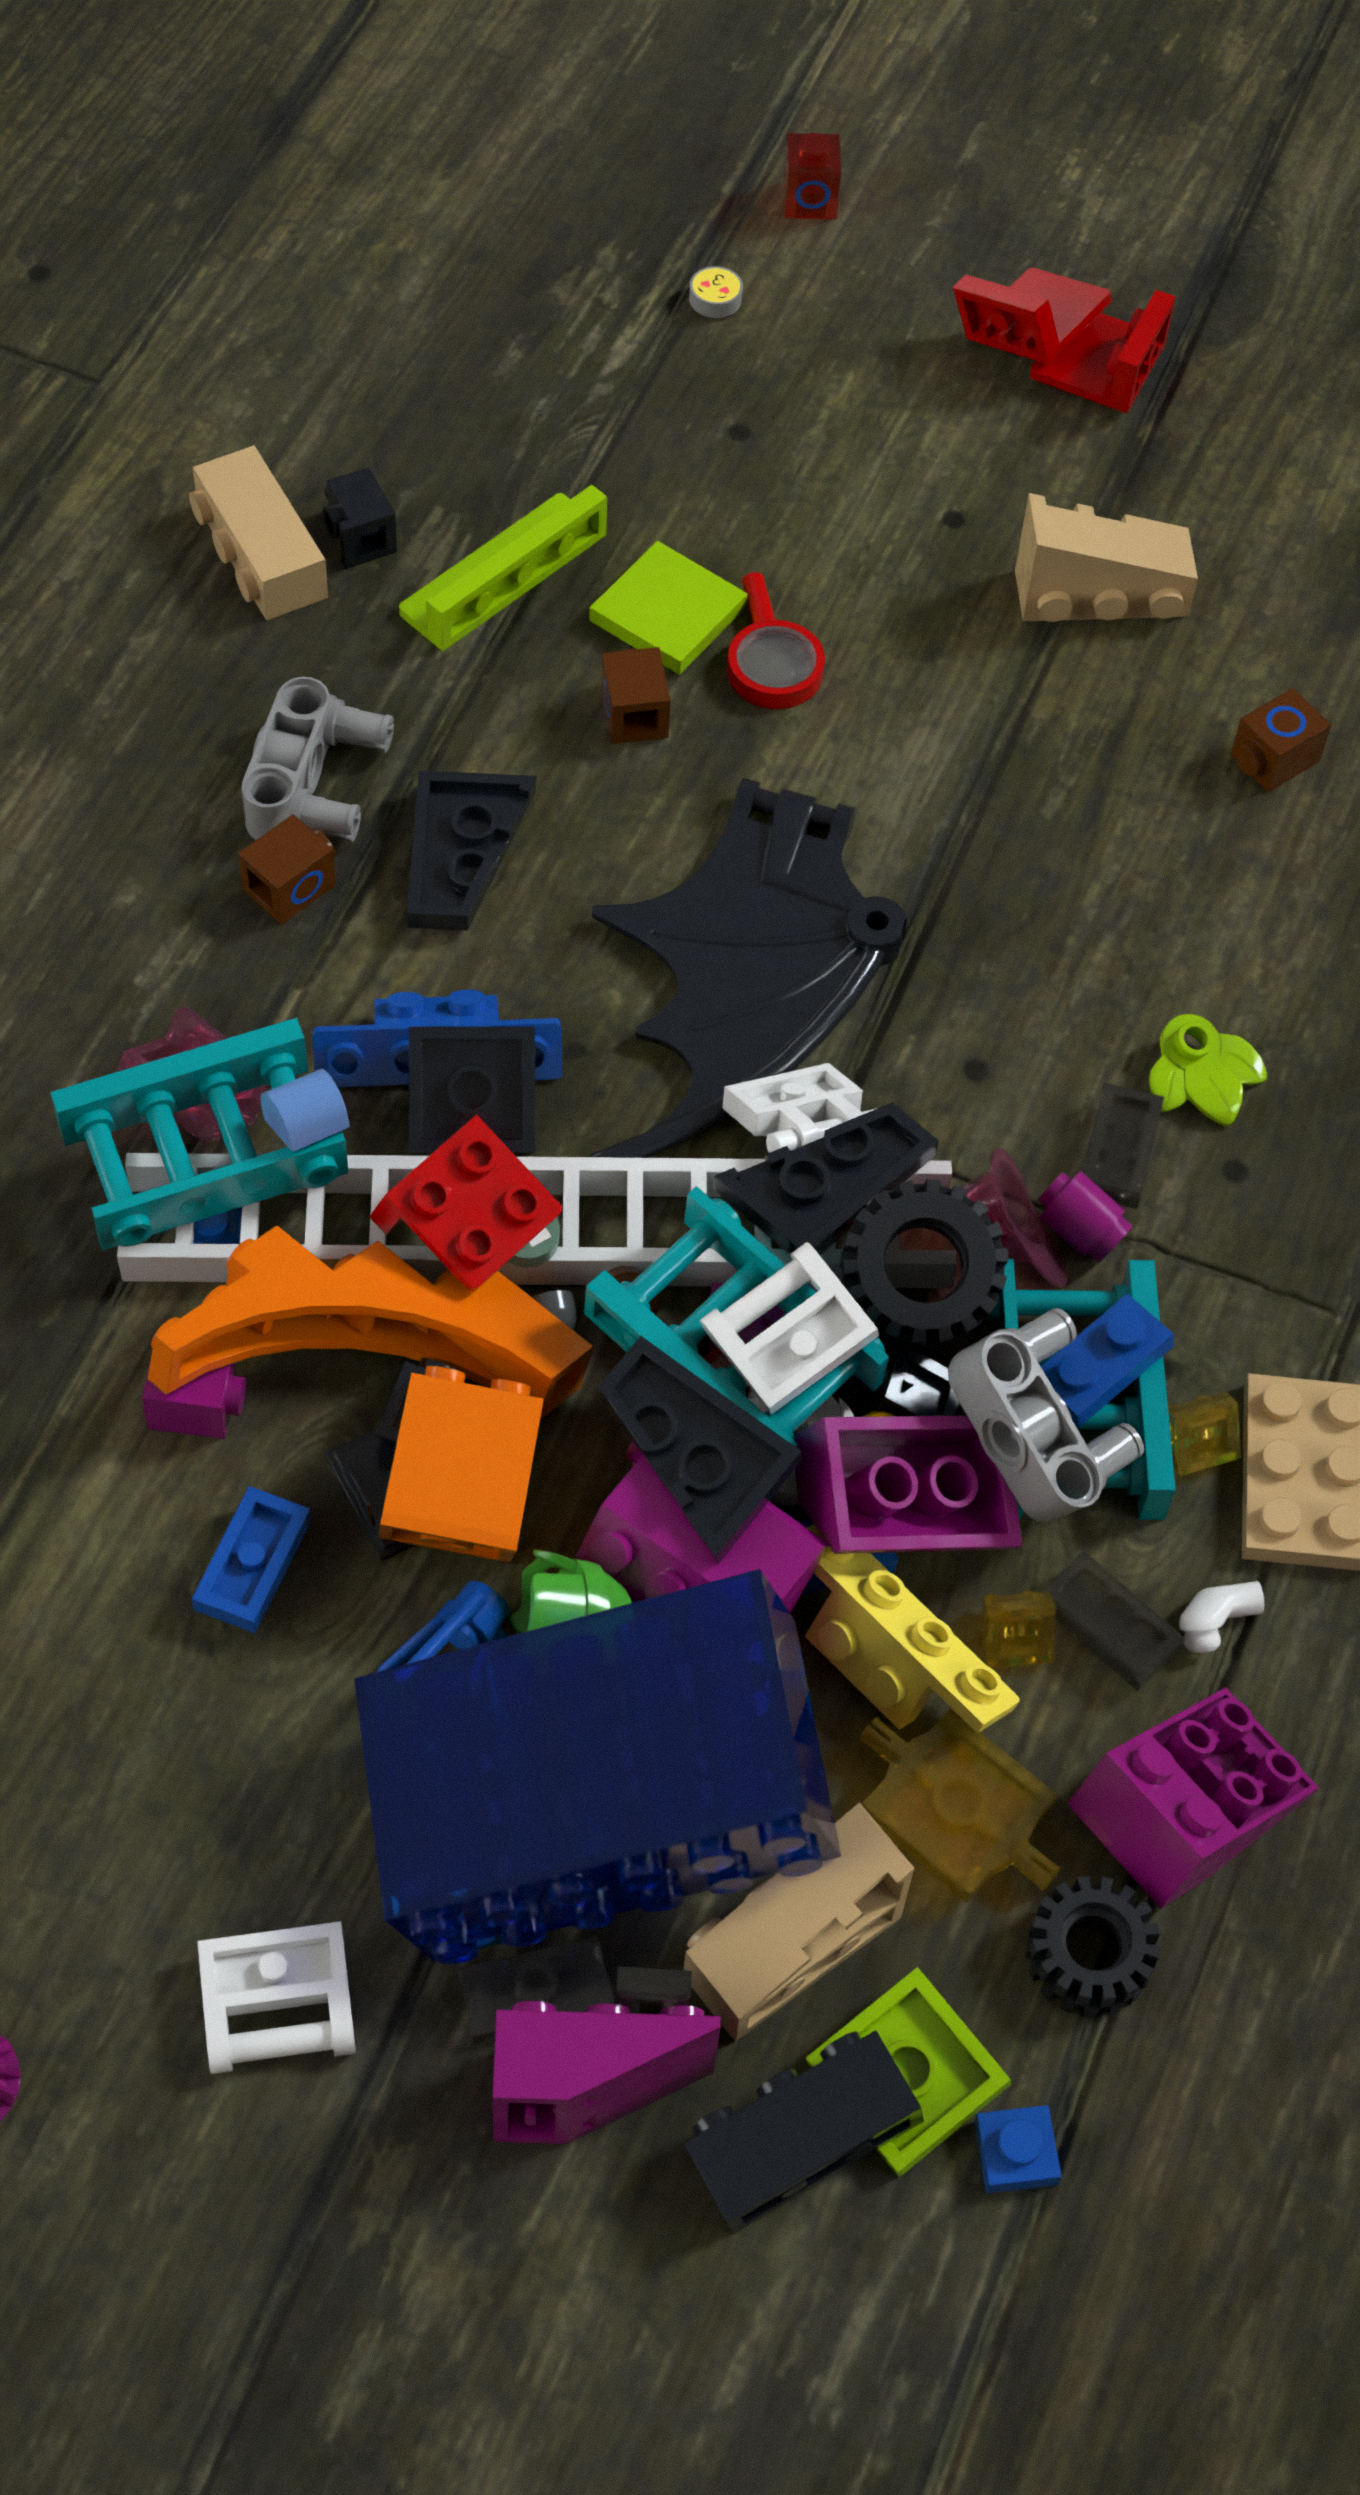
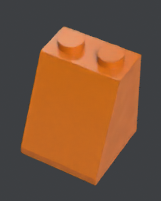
[378,1366,544,1563]

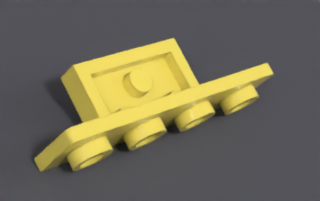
[805,1524,1020,1734]

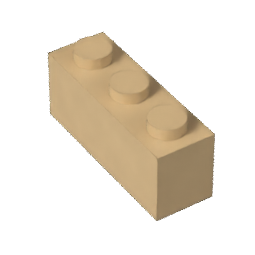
[189,445,328,621]

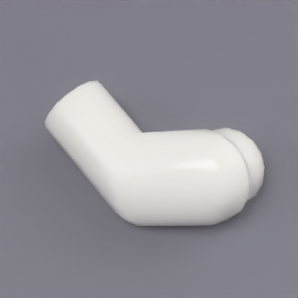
[1179,1581,1264,1653]

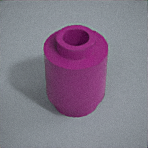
[1037,1171,1133,1263]

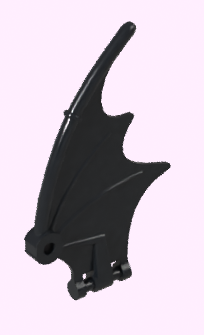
[587,778,907,1158]

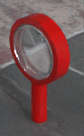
[727,572,825,709]

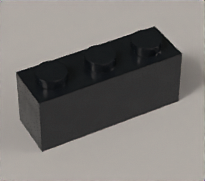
[684,2030,924,2234]

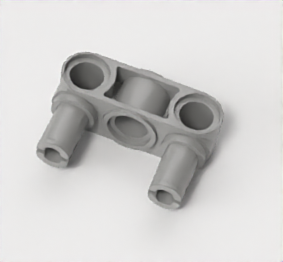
[242,677,394,843]
[948,1308,1144,1523]

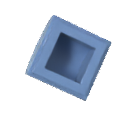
[260,1068,350,1152]

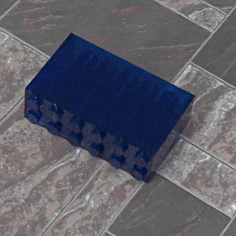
[354,1569,842,1964]

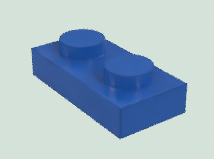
[1041,1293,1174,1428]
[192,1486,312,1634]

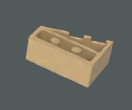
[1015,493,1198,622]
[683,1802,914,2042]

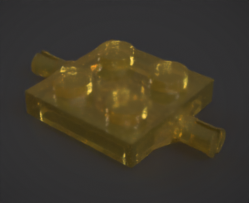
[859,1708,1061,1903]

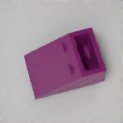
[1067,1687,1319,1909]
[493,2001,721,2144]

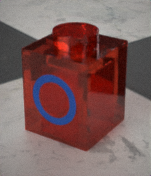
[783,133,841,219]

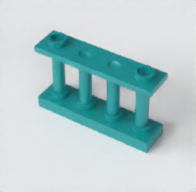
[50,1017,349,1251]
[584,1186,889,1448]
[985,1258,1176,1520]

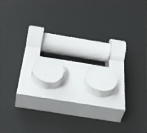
[699,1242,879,1415]
[197,1921,356,2074]

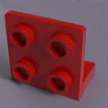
[952,268,1112,364]
[1029,290,1176,414]
[369,1114,563,1292]

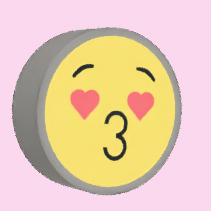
[689,266,743,318]

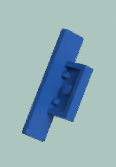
[312,990,562,1087]

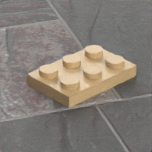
[1242,1373,1360,1571]

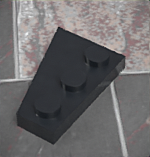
[407,770,537,930]
[713,1102,939,1256]
[599,1336,802,1564]

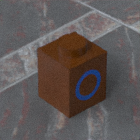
[601,647,671,744]
[1231,688,1331,792]
[238,814,336,925]

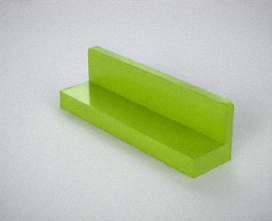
[399,485,607,651]

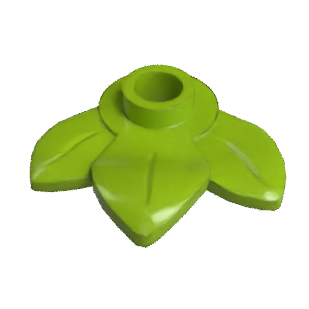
[1149,1014,1267,1127]

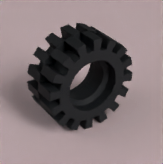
[1026,1876,1161,2018]

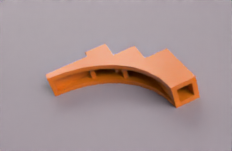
[147,1226,594,1419]

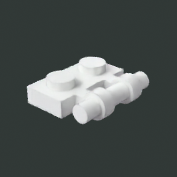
[722,1063,877,1153]

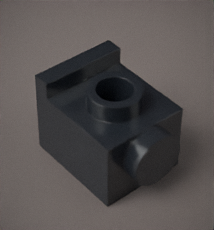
[323,467,397,569]

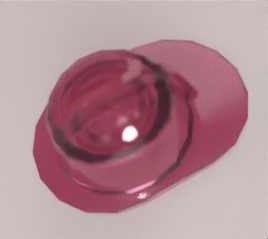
[961,1148,1068,1288]

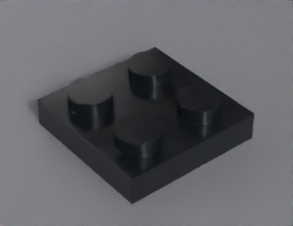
[409,1026,535,1153]

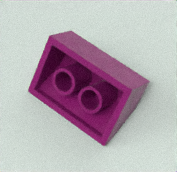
[794,1416,1022,1554]
[575,1455,829,1661]

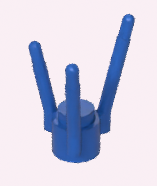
[377,1580,511,1742]

